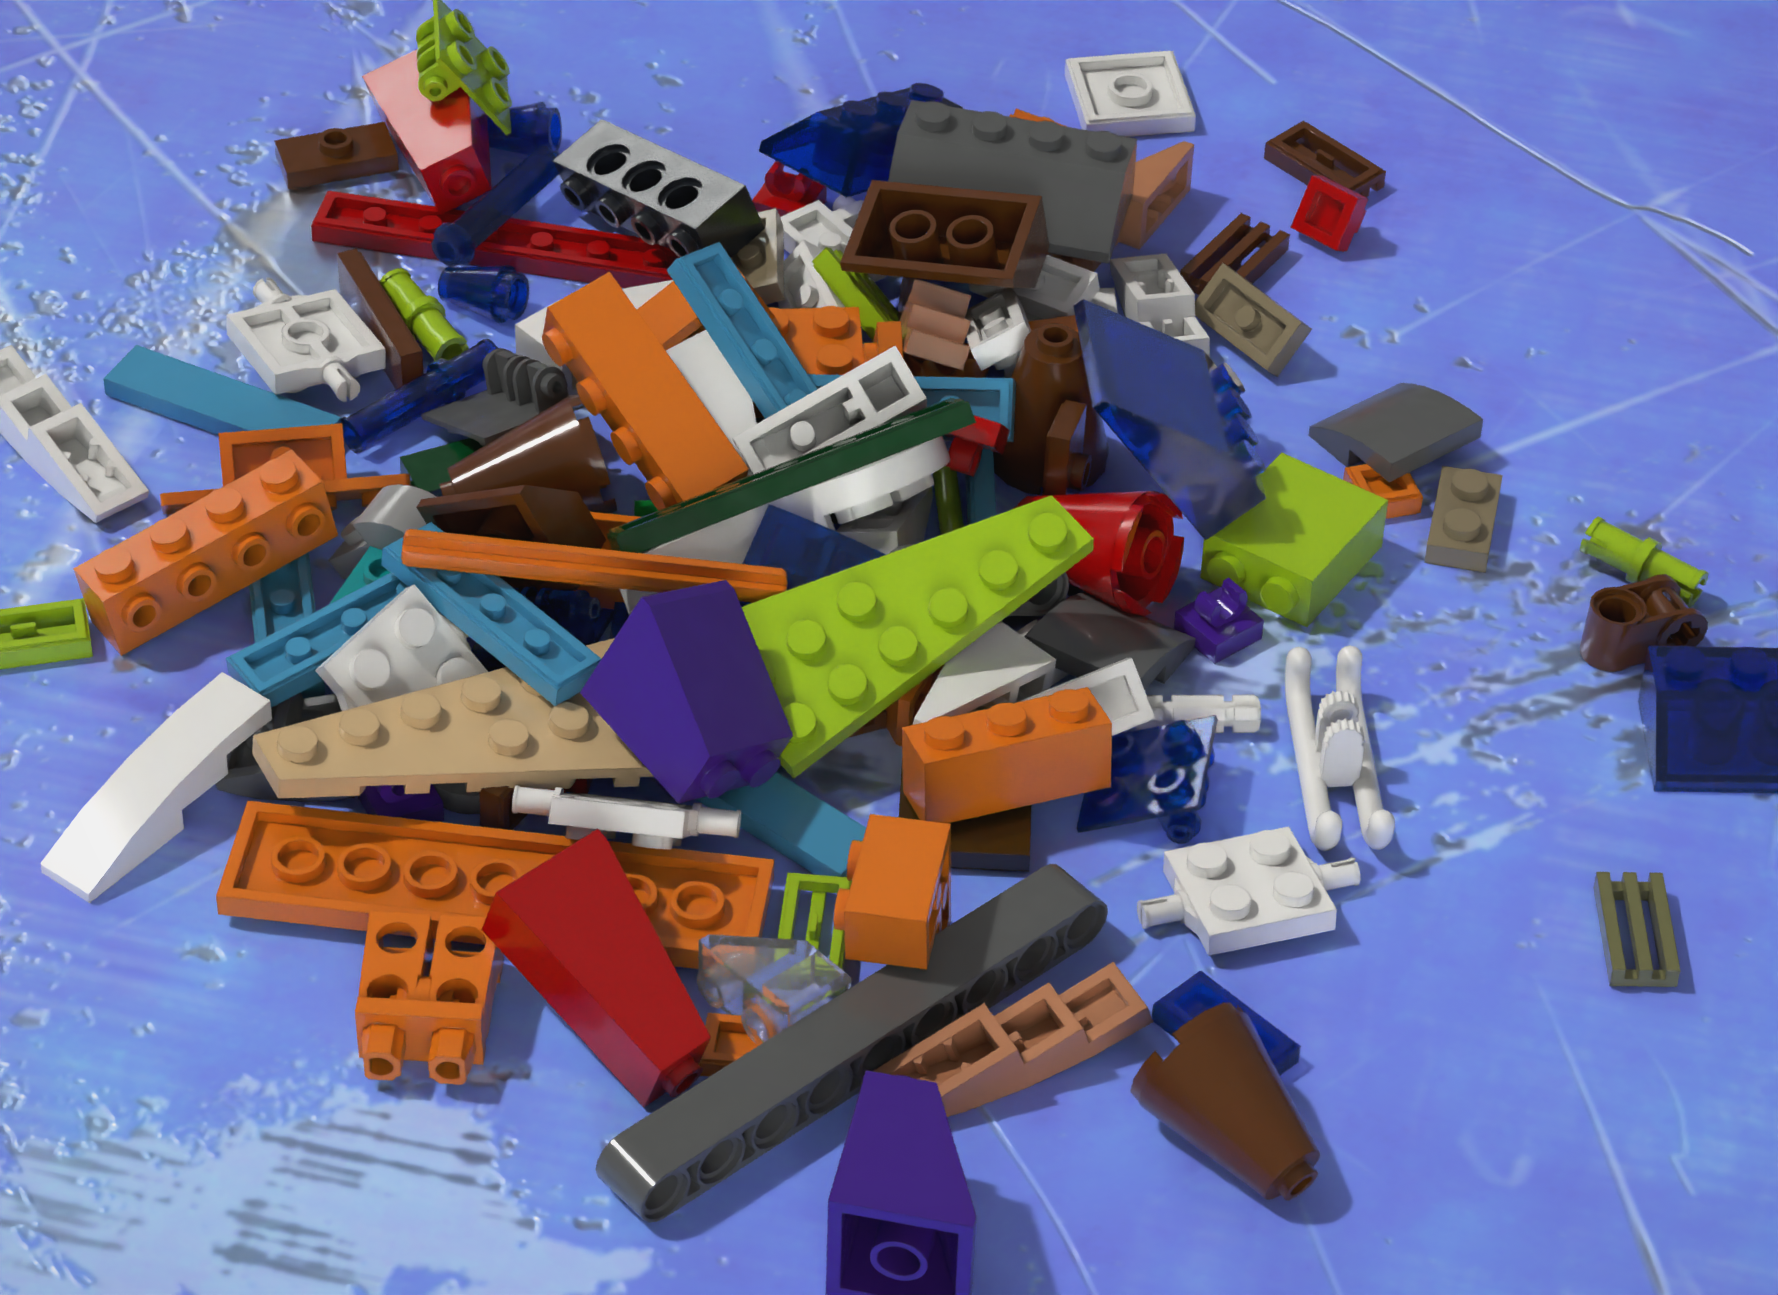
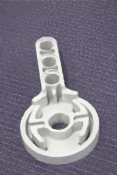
[620,436,951,615]

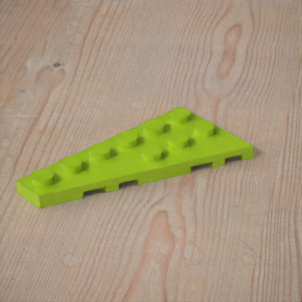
[742,495,1094,779]

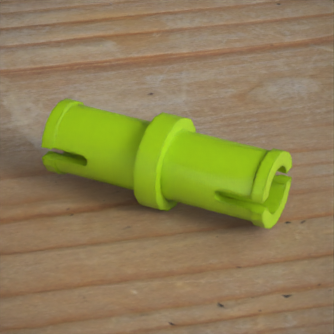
[379,268,468,368]
[1580,516,1709,608]

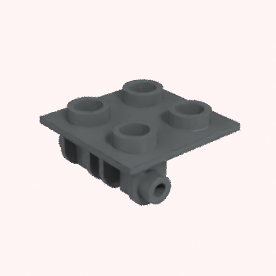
[421,348,585,446]

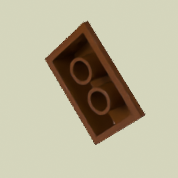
[840,180,1050,288]

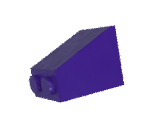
[580,580,793,804]
[826,1070,977,1295]

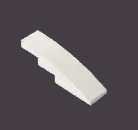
[1110,253,1225,410]
[0,345,149,523]
[40,672,272,903]

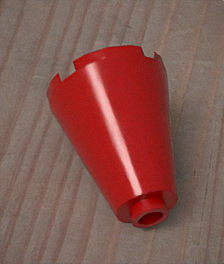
[1011,491,1184,616]

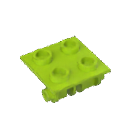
[416,0,512,135]

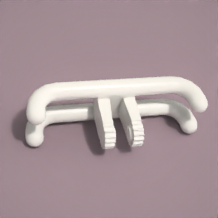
[1285,645,1395,851]

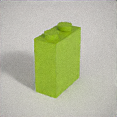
[1200,452,1388,627]

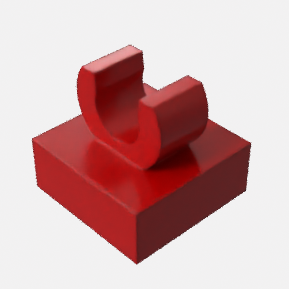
[752,159,827,217]
[1290,175,1369,251]
[944,415,1010,477]

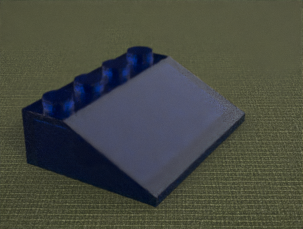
[1073,299,1266,541]

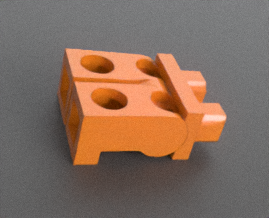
[355,910,504,1085]

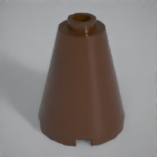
[993,323,1109,495]
[439,394,617,514]
[1130,1002,1320,1201]

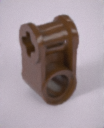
[1579,574,1708,672]

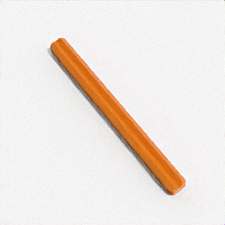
[401,529,788,603]

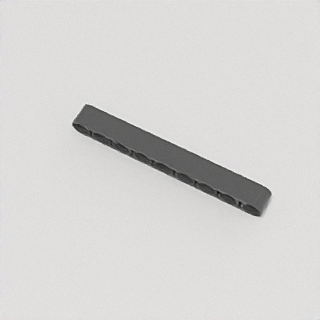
[596,864,1108,1222]

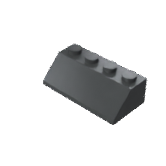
[888,100,1137,263]

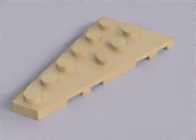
[252,638,654,798]

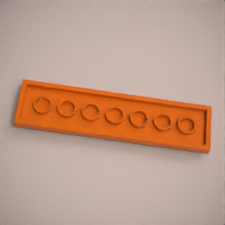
[216,801,774,975]

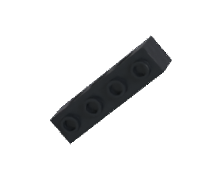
[553,119,765,258]

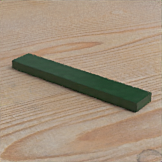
[606,398,976,553]

